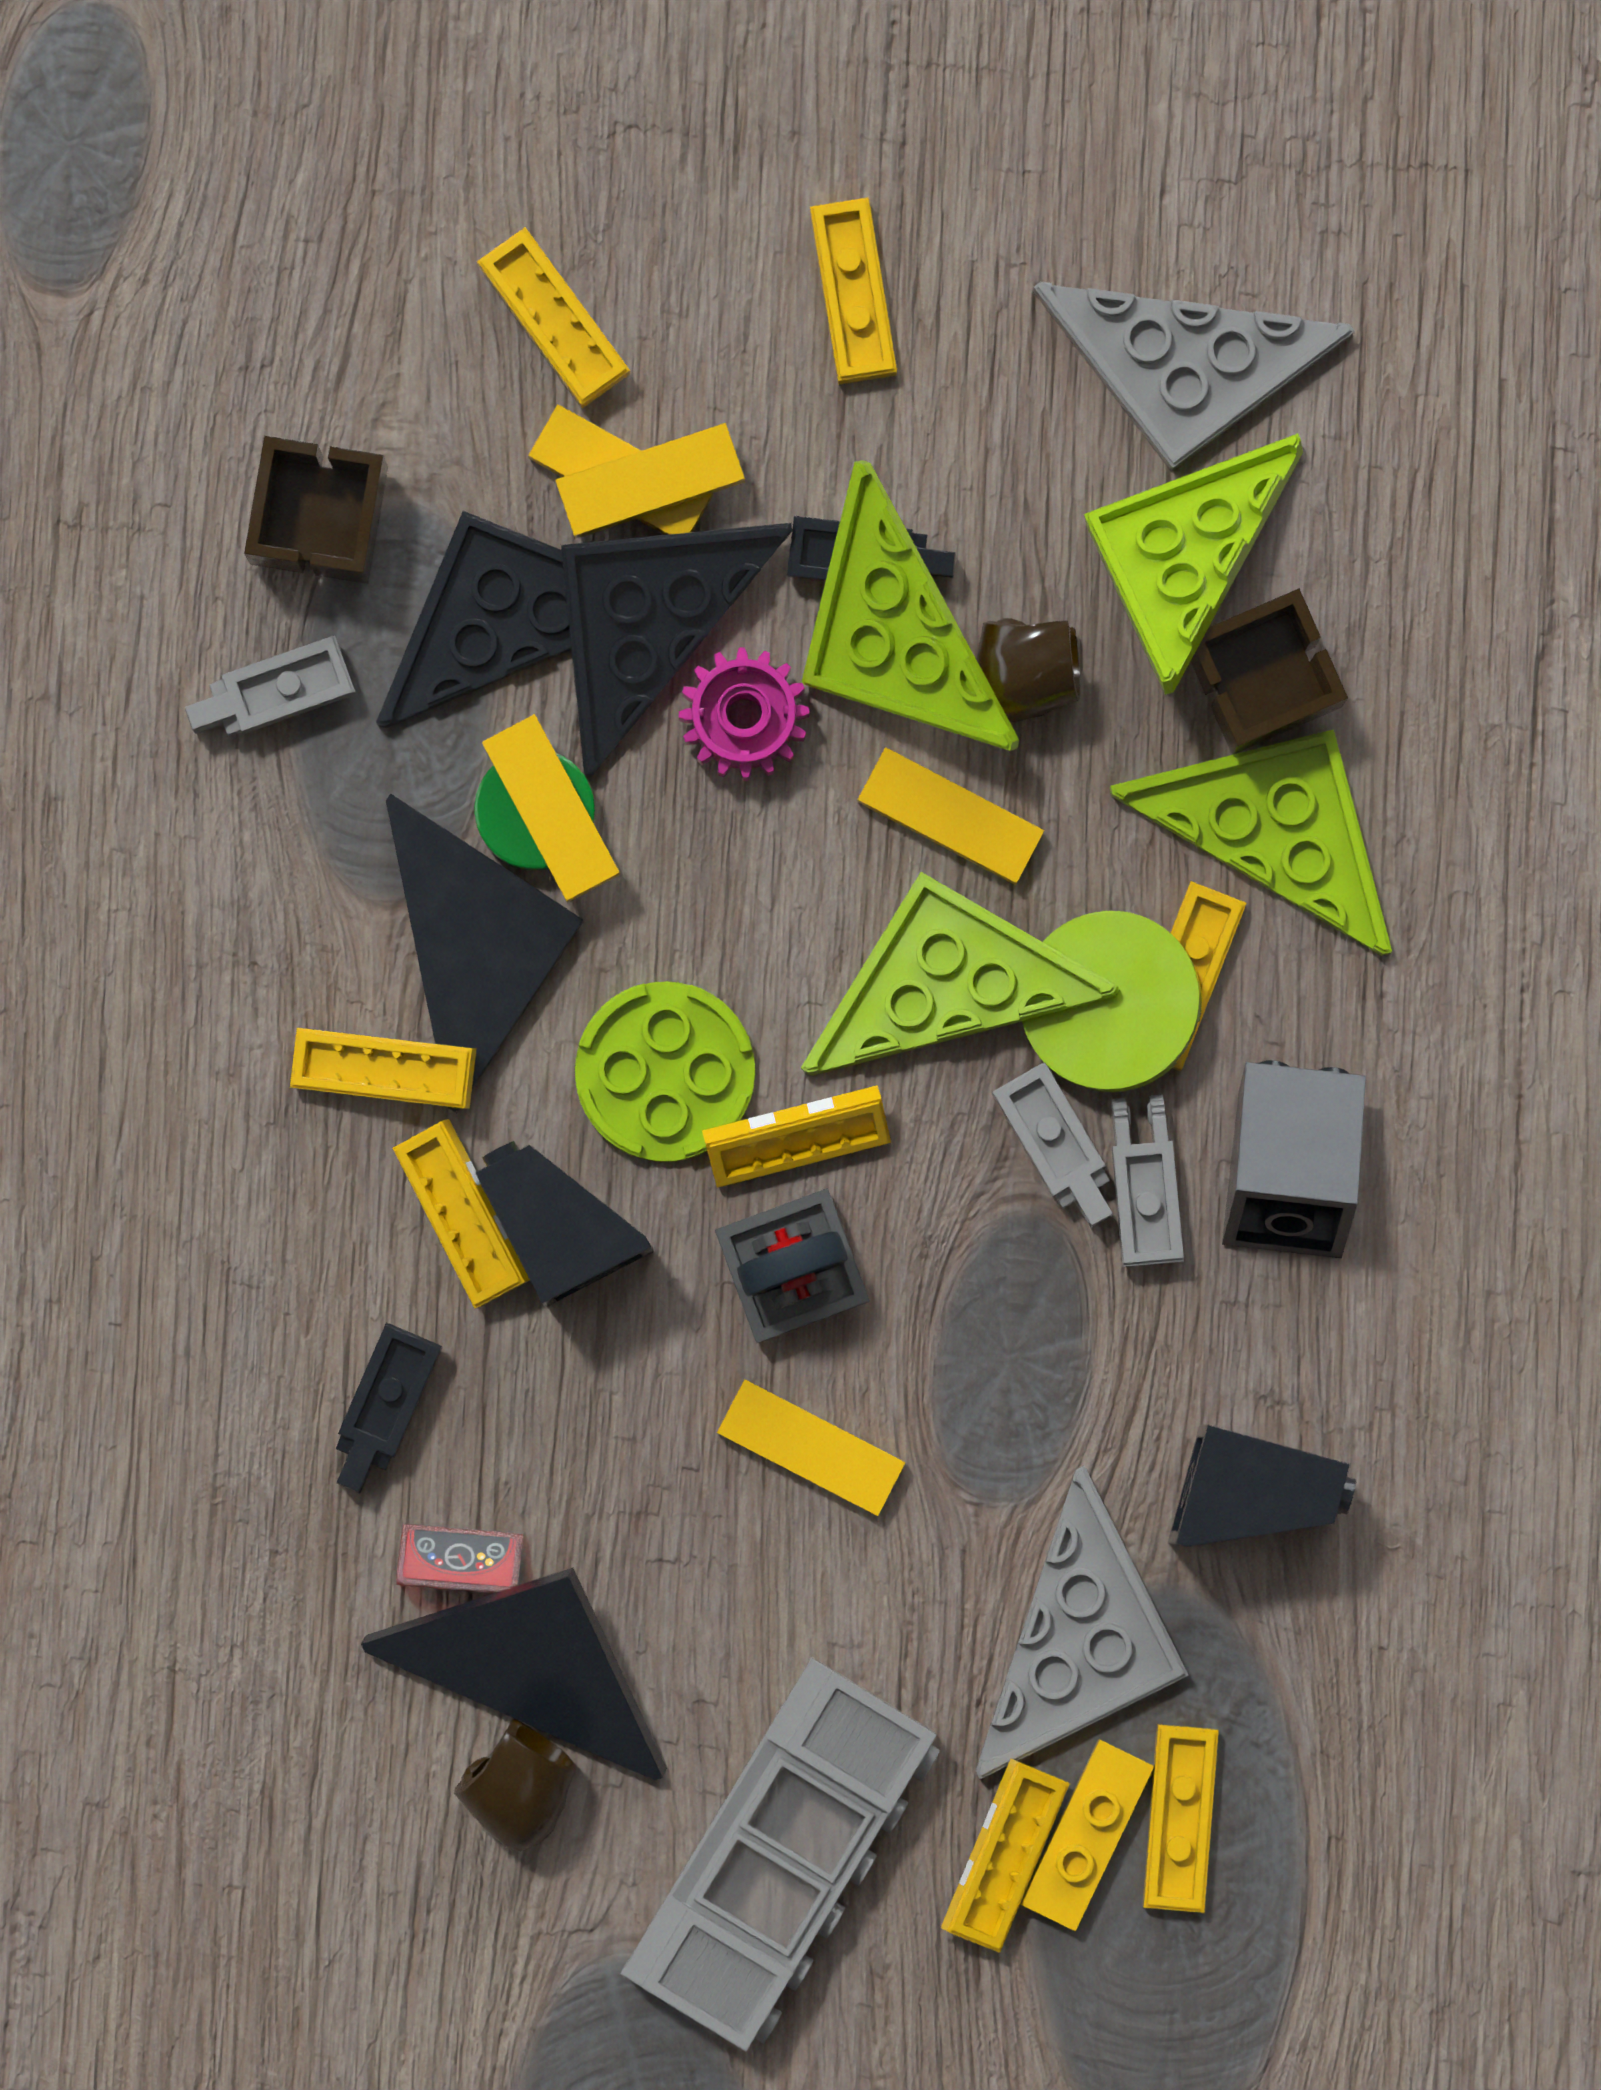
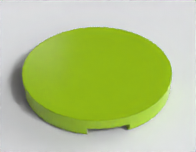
[1022,911,1202,1092]
[575,982,755,1162]

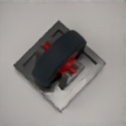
[715,1188,870,1344]

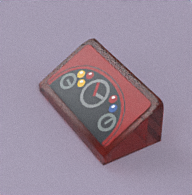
[396,1524,524,1593]

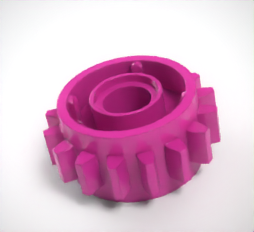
[678,647,809,781]

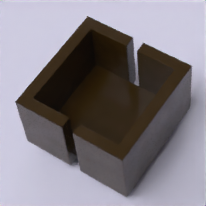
[244,436,388,584]
[1191,588,1348,755]

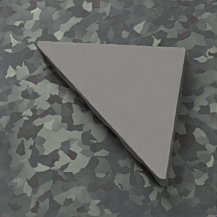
[1033,282,1355,471]
[975,1466,1188,1779]

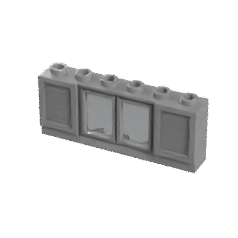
[621,1657,940,2051]

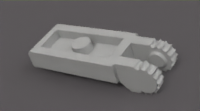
[1111,1094,1184,1267]

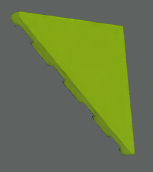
[1084,434,1303,695]
[801,460,1019,751]
[1110,729,1392,956]
[801,872,1120,1076]

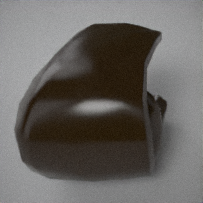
[976,618,1081,723]
[454,1719,576,1851]

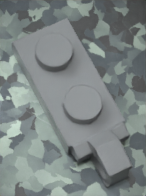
[185,636,356,736]
[992,1062,1113,1228]

